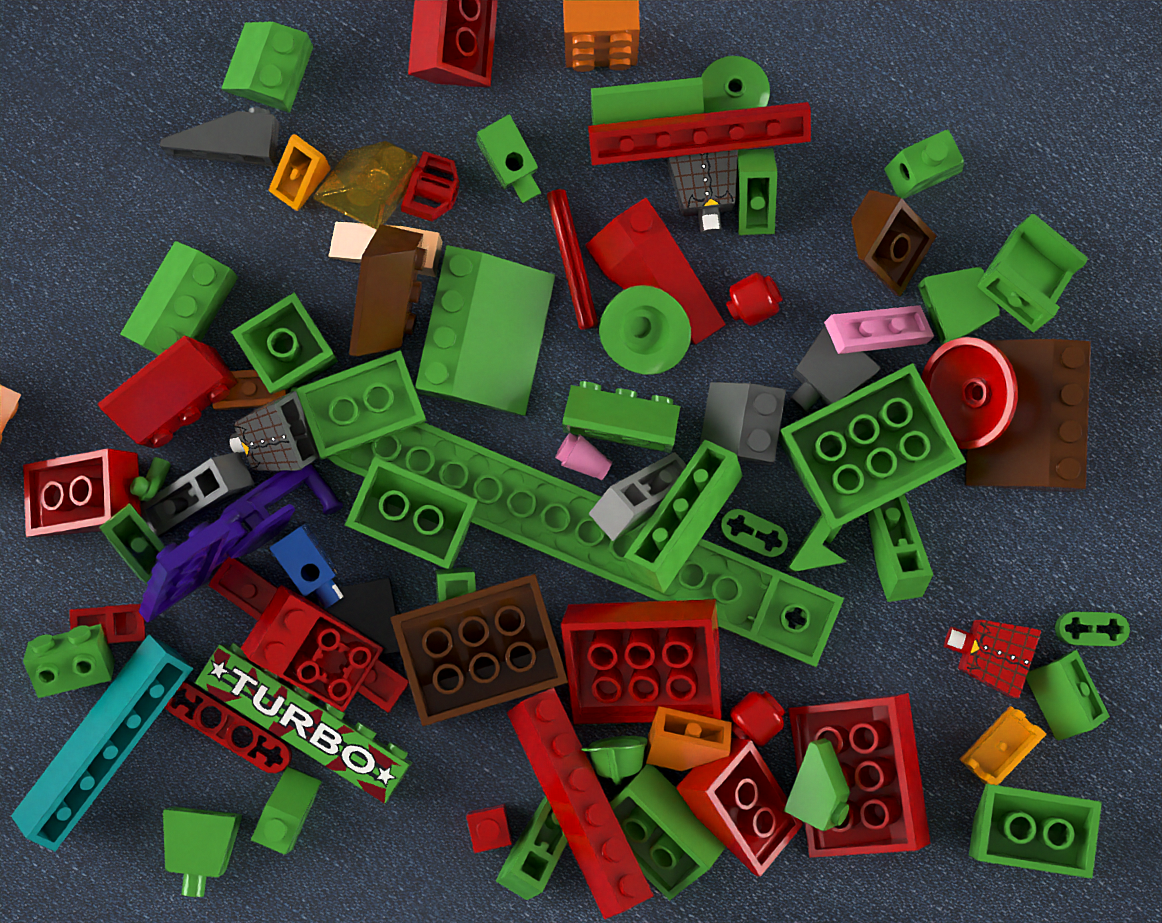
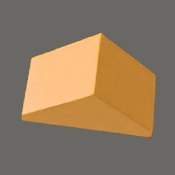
[268,134,331,211]

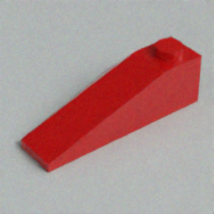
[585,198,726,345]

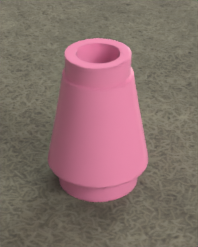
[555,433,612,480]

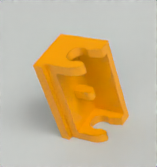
[959,706,1046,785]

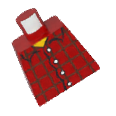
[944,620,1041,698]

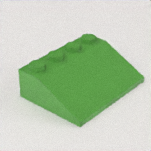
[415,245,556,416]
[778,363,966,530]

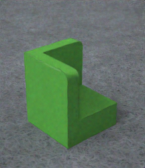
[435,567,476,603]

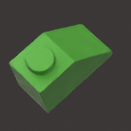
[736,148,777,235]
[99,503,165,585]
[784,738,850,832]
[251,766,322,855]

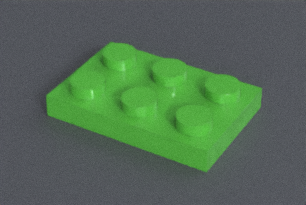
[296,350,427,459]

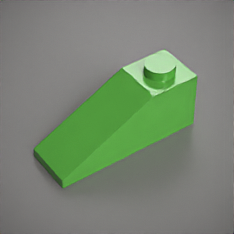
[867,494,933,602]
[496,795,568,900]

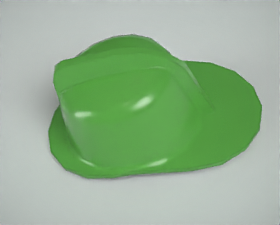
[581,736,647,784]

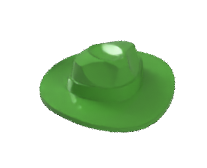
[599,285,691,375]

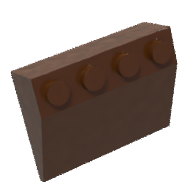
[965,339,1091,492]
[390,574,568,727]

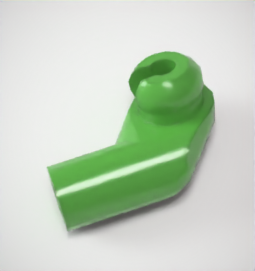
[130,457,171,502]

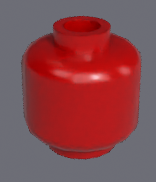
[726,272,783,327]
[729,691,785,747]

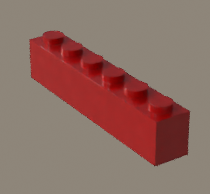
[506,687,654,919]

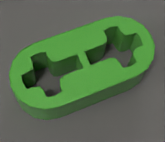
[720,509,788,558]
[1055,612,1130,646]

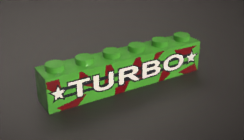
[195,642,413,804]

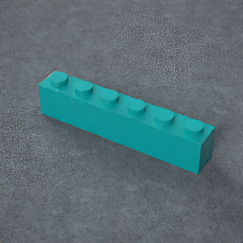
[11,634,193,852]

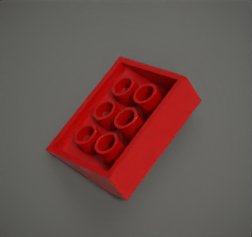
[561,599,722,724]
[788,693,931,858]

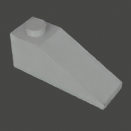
[589,452,687,541]

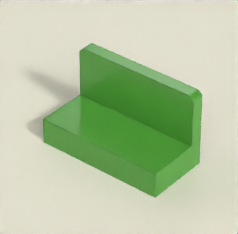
[1026,649,1110,741]

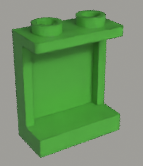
[976,214,1088,333]

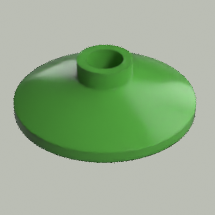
[701,56,770,113]

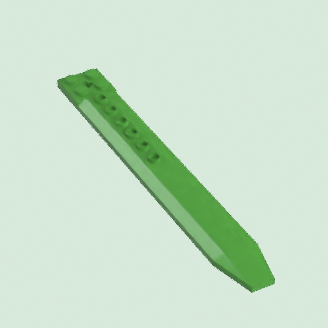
[290,387,844,667]

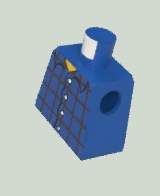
[269,523,343,609]

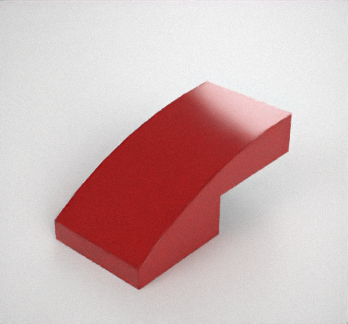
[69,603,146,644]

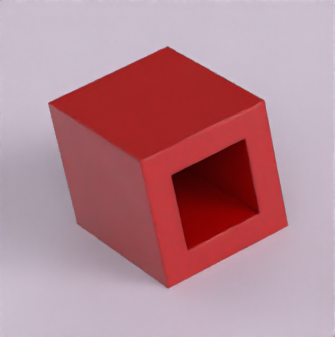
[466,803,513,853]

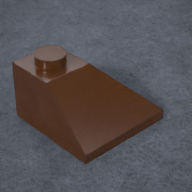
[851,189,937,297]

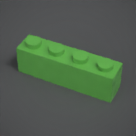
[624,440,743,593]

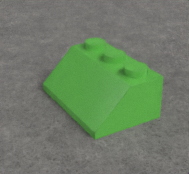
[591,77,704,125]
[120,241,239,356]
[562,381,680,453]
[345,457,478,570]
[608,764,726,900]
[969,784,1102,879]

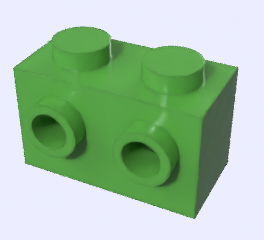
[23,624,115,698]

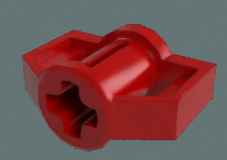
[401,151,460,222]

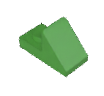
[785,514,846,573]

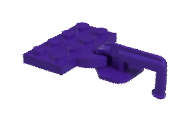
[139,464,343,623]

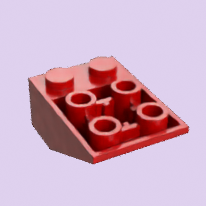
[241,585,384,712]

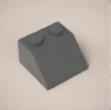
[699,382,786,467]

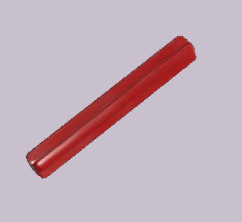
[547,189,598,330]

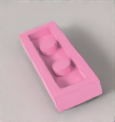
[825,305,934,354]

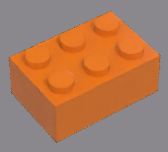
[563,0,640,72]

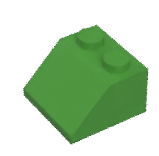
[221,22,313,113]
[231,292,338,395]

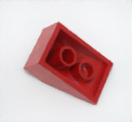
[23,448,141,537]
[676,738,803,877]

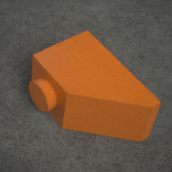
[645,706,732,771]

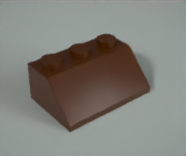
[349,224,427,356]

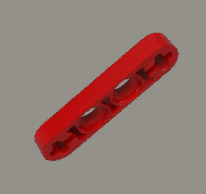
[165,681,292,773]

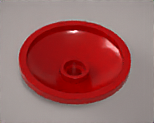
[921,337,1018,449]

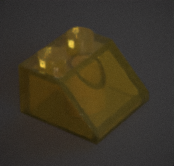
[314,141,418,230]

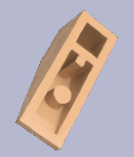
[329,222,443,277]

